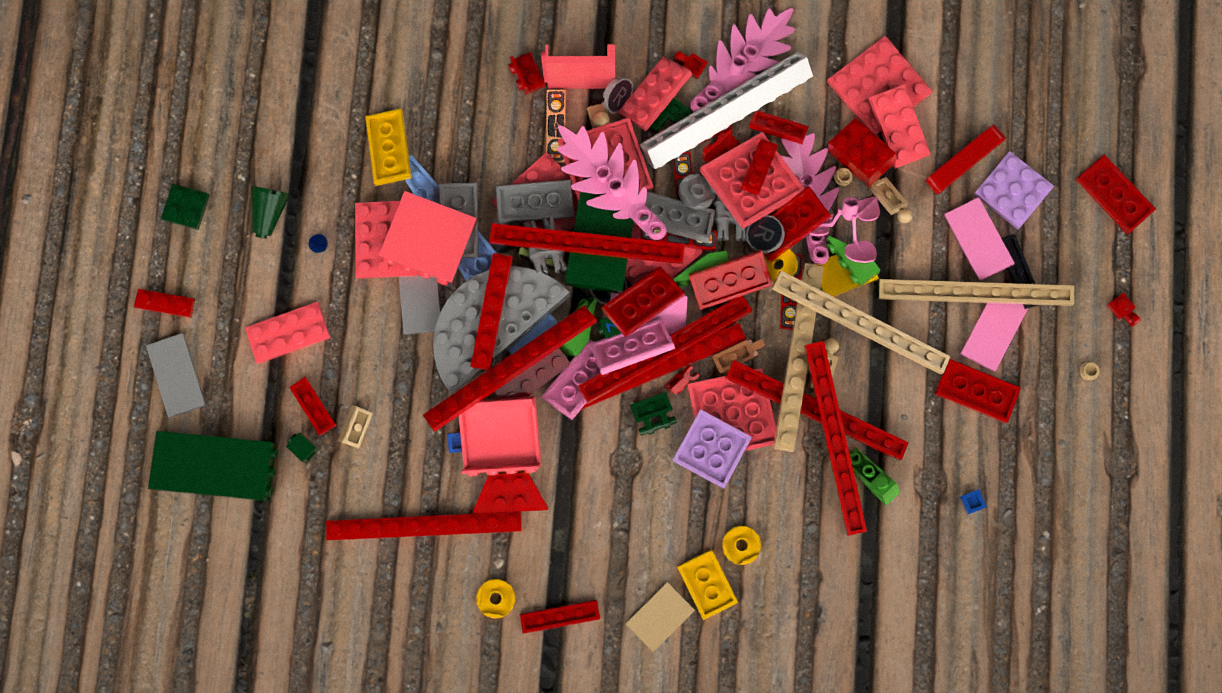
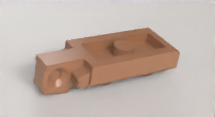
[712,339,765,374]

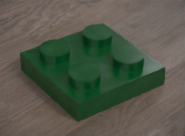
[161,184,210,230]

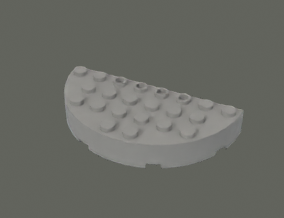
[433,267,571,394]

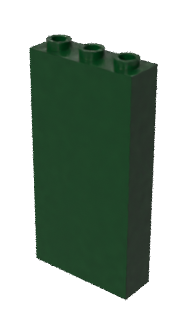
[565,176,641,294]
[148,431,278,502]

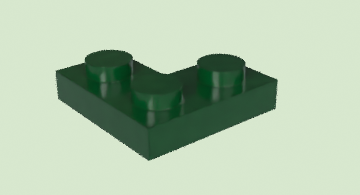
[650,98,694,133]

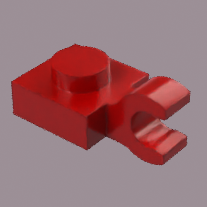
[673,51,708,80]
[1107,293,1141,327]
[664,365,699,395]

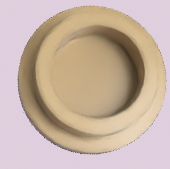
[834,168,853,187]
[1080,361,1100,381]

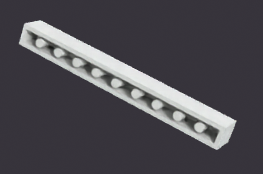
[640,52,813,169]

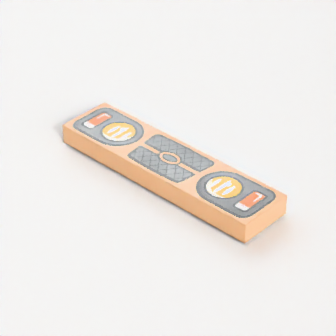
[546,90,566,164]

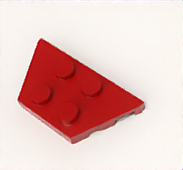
[473,471,548,514]

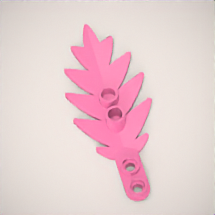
[690,8,795,112]
[780,120,839,265]
[557,125,667,240]

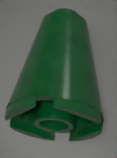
[251,186,289,239]

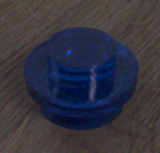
[309,234,328,253]

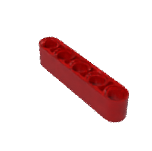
[925,124,1006,195]

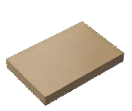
[626,582,695,652]

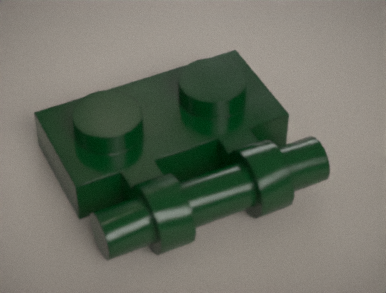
[630,392,677,436]

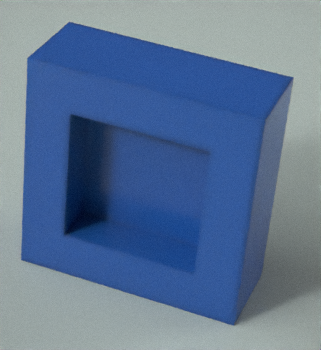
[447,432,462,453]
[960,489,987,515]

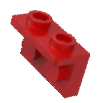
[508,52,546,95]
[702,129,740,164]

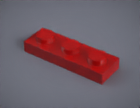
[749,110,809,145]
[741,139,778,196]
[134,289,195,318]
[289,377,337,436]

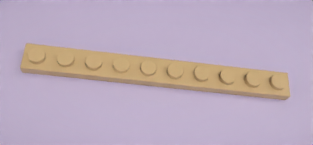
[773,263,824,452]
[772,271,950,375]
[879,279,1074,306]

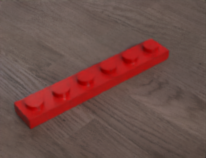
[470,253,513,371]

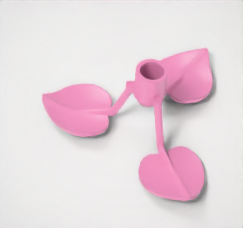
[810,196,880,263]

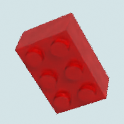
[828,118,896,187]

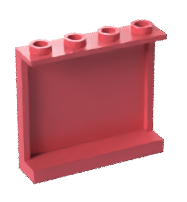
[542,44,615,89]
[379,191,477,286]
[459,396,542,476]

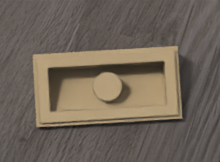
[338,405,373,449]

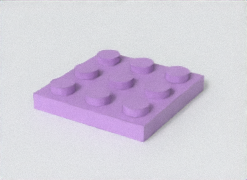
[973,151,1054,230]
[673,409,752,489]

